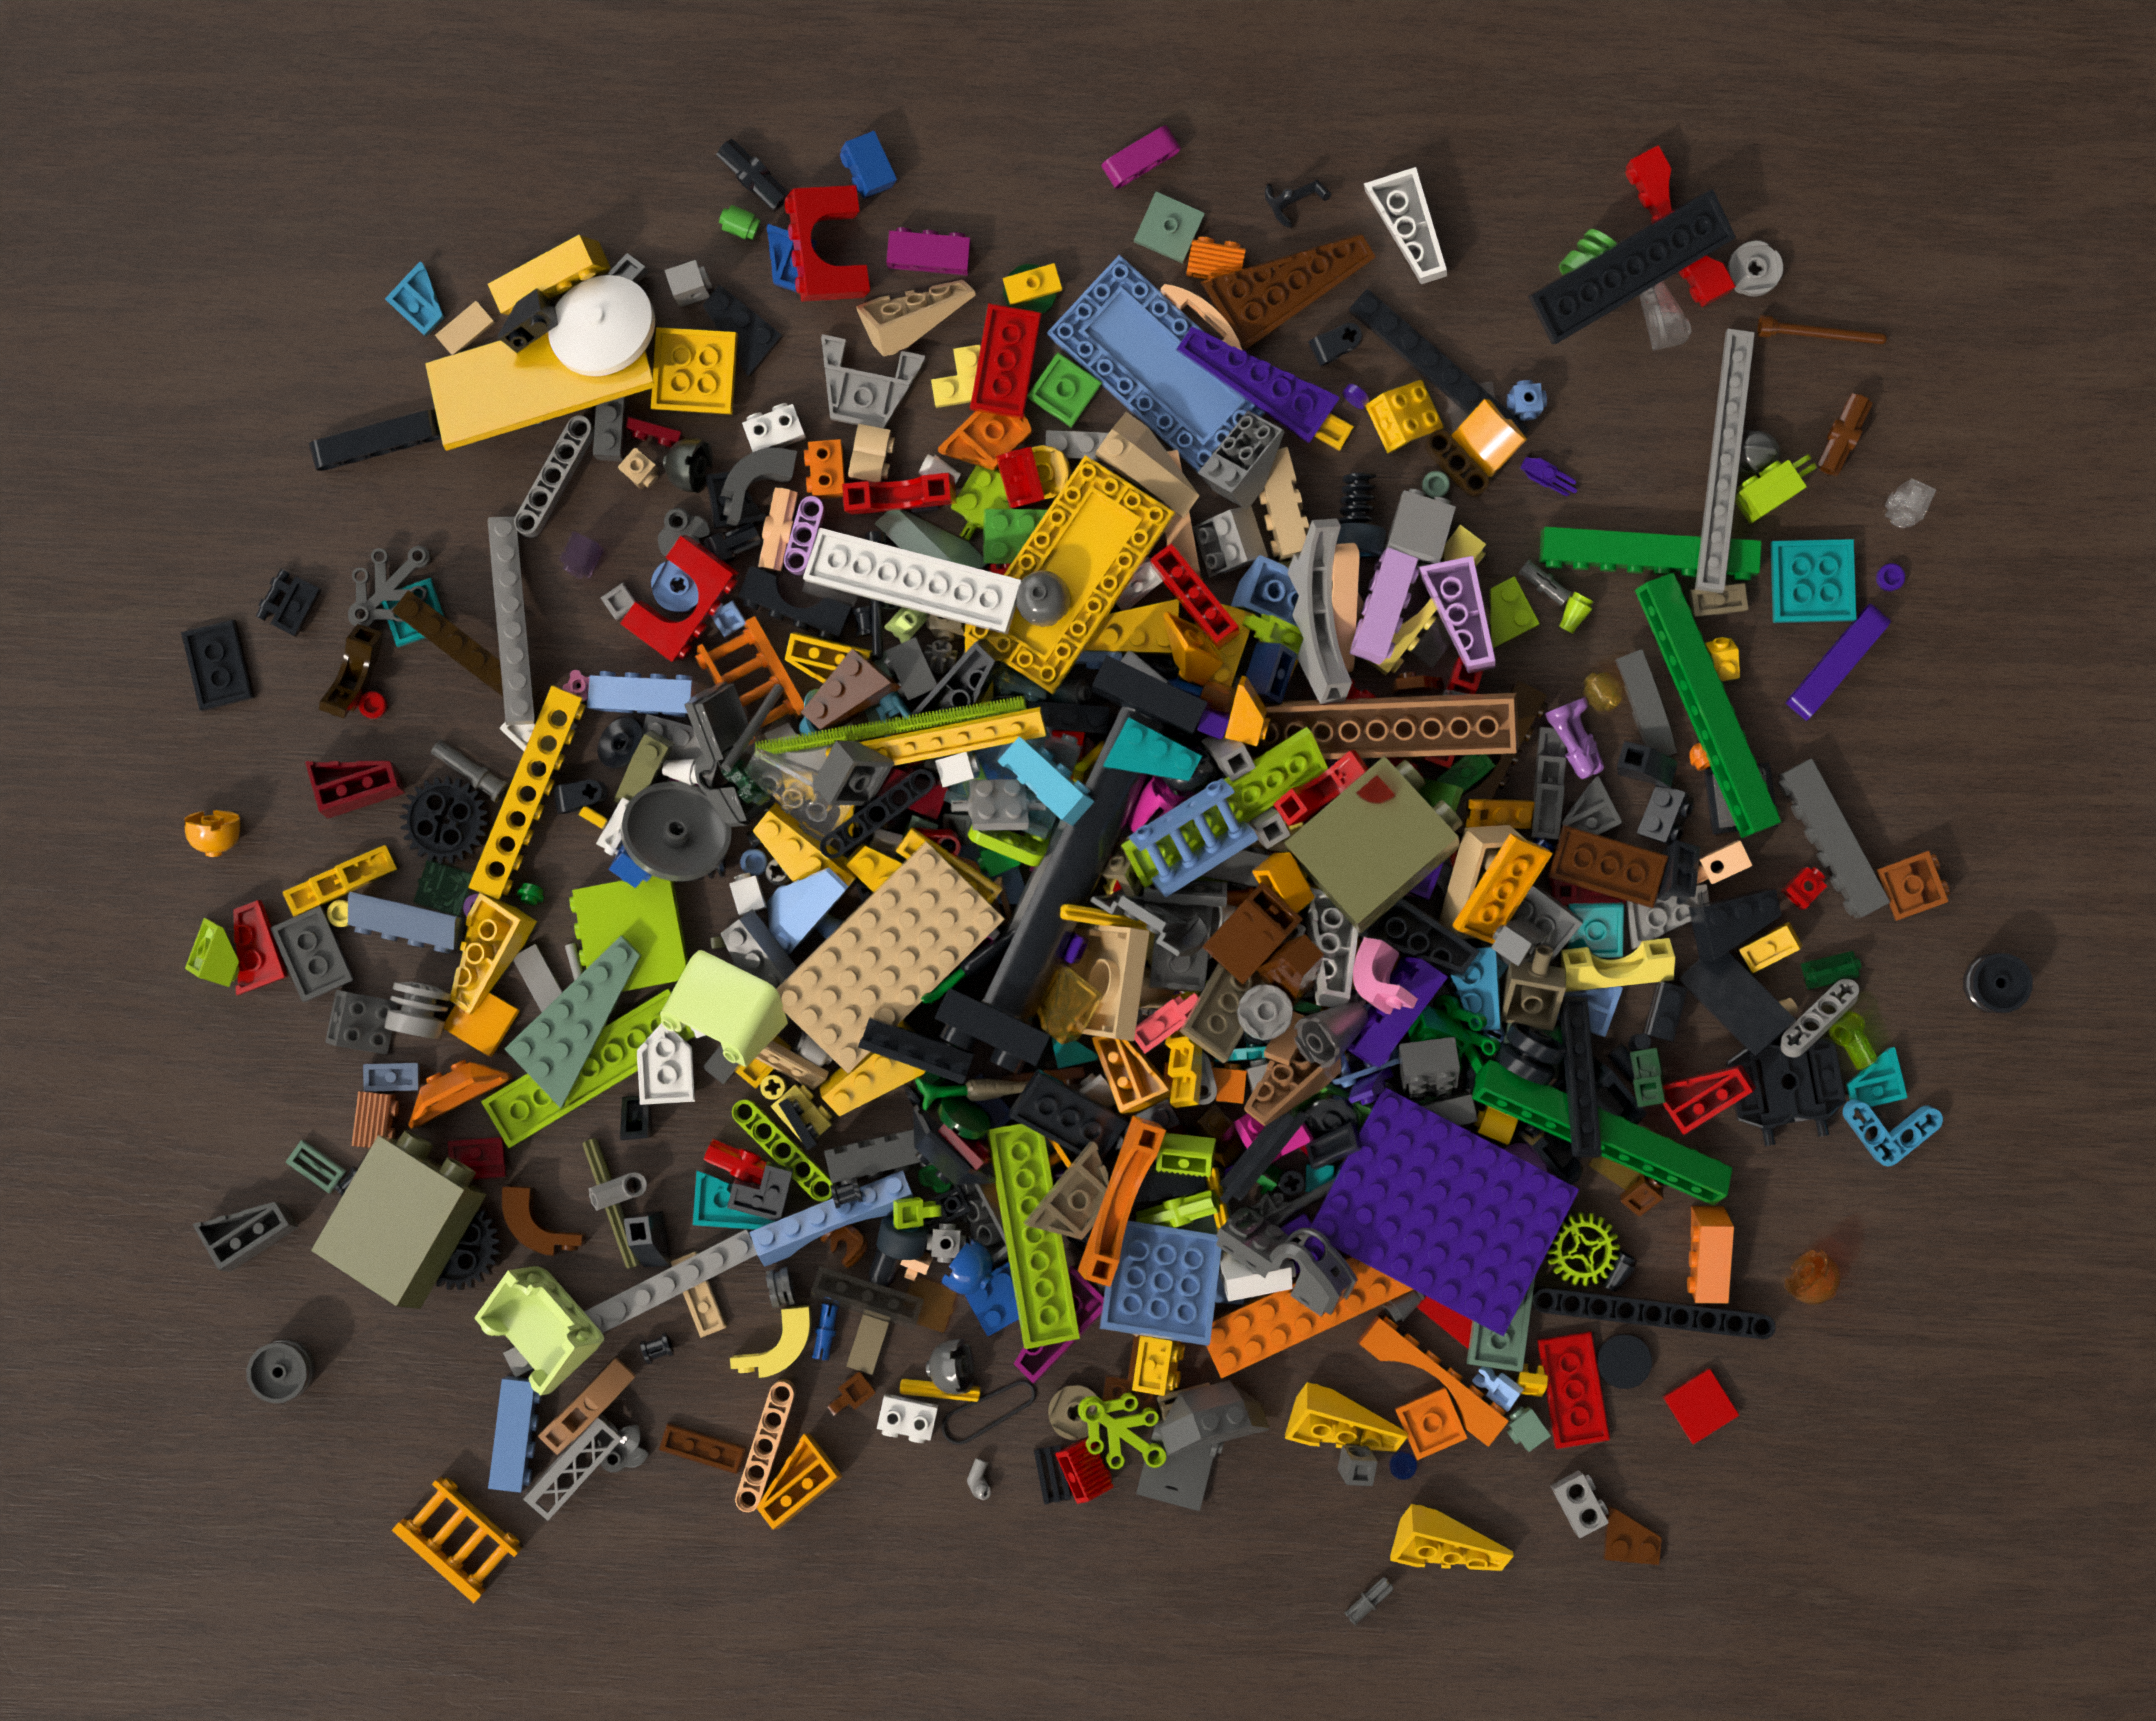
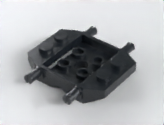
[1726,1018,1846,1146]

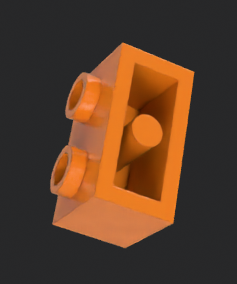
[804,439,846,499]

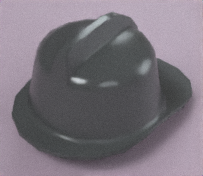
[1738,429,1780,474]

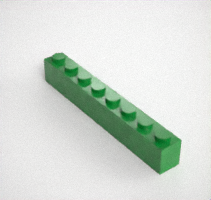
[1539,527,1761,581]

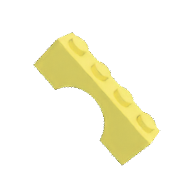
[1561,938,1675,992]

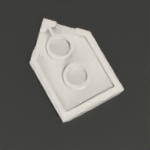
[637,1023,695,1105]

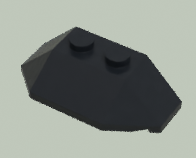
[913,1104,996,1185]

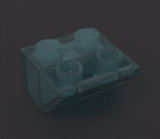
[993,662,1049,704]

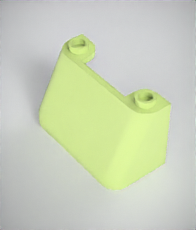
[660,950,788,1067]
[475,1266,604,1396]

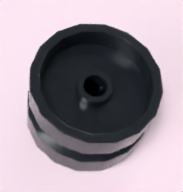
[1963,953,2033,1013]
[1495,1022,1566,1085]

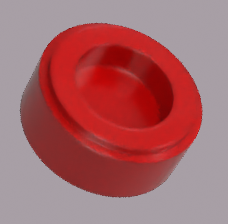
[358,691,387,719]

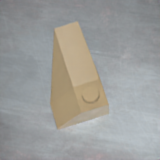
[1095,412,1199,518]

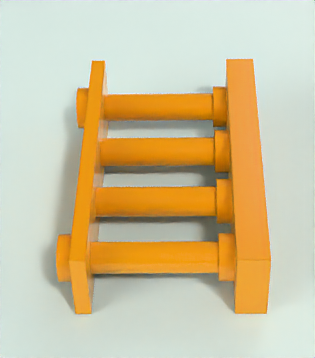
[392,1476,522,1603]

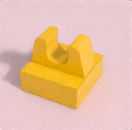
[1516,1364,1548,1397]

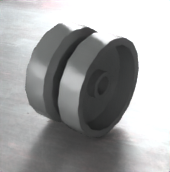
[246,1339,315,1403]

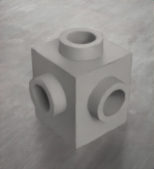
[927,1223,966,1263]

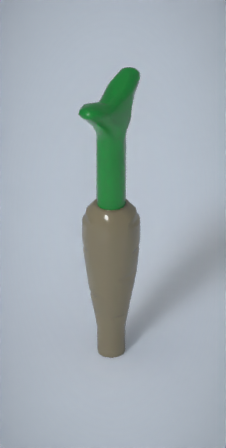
[915,1077,1029,1111]

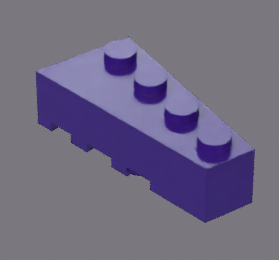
[1347,956,1447,1068]

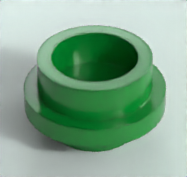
[517,883,544,906]

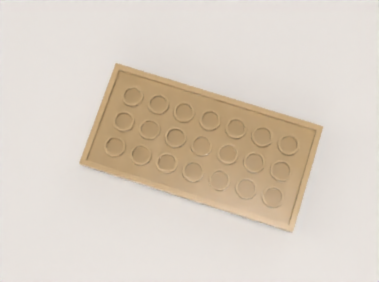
[776,841,1004,1073]

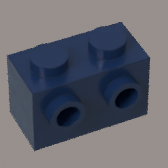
[1246,642,1297,704]

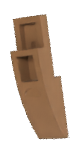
[538,1357,636,1455]

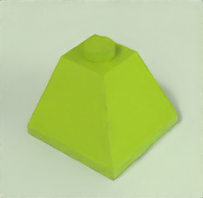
[185,918,239,987]

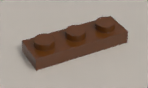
[1002,1065,1084,1085]

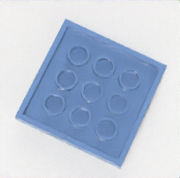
[1100,1221,1222,1346]

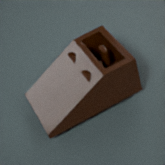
[1202,882,1303,984]

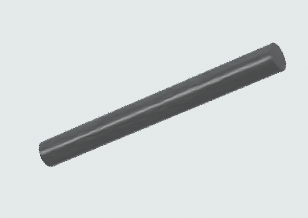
[721,684,784,772]

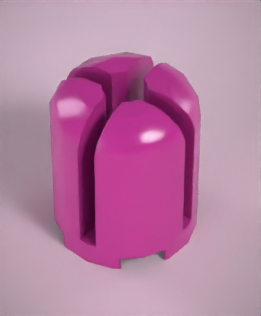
[1128,775,1189,833]

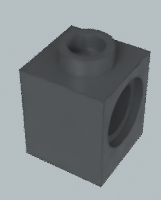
[1337,1445,1378,1486]

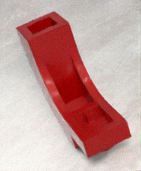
[1273,749,1369,826]

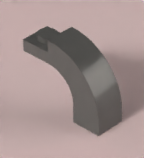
[720,448,797,526]

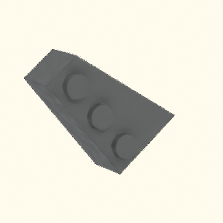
[192,1202,299,1272]

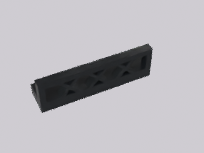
[858,1017,974,1084]

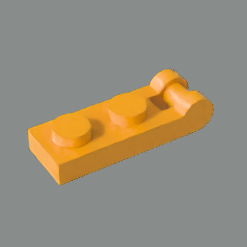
[1466,799,1535,829]

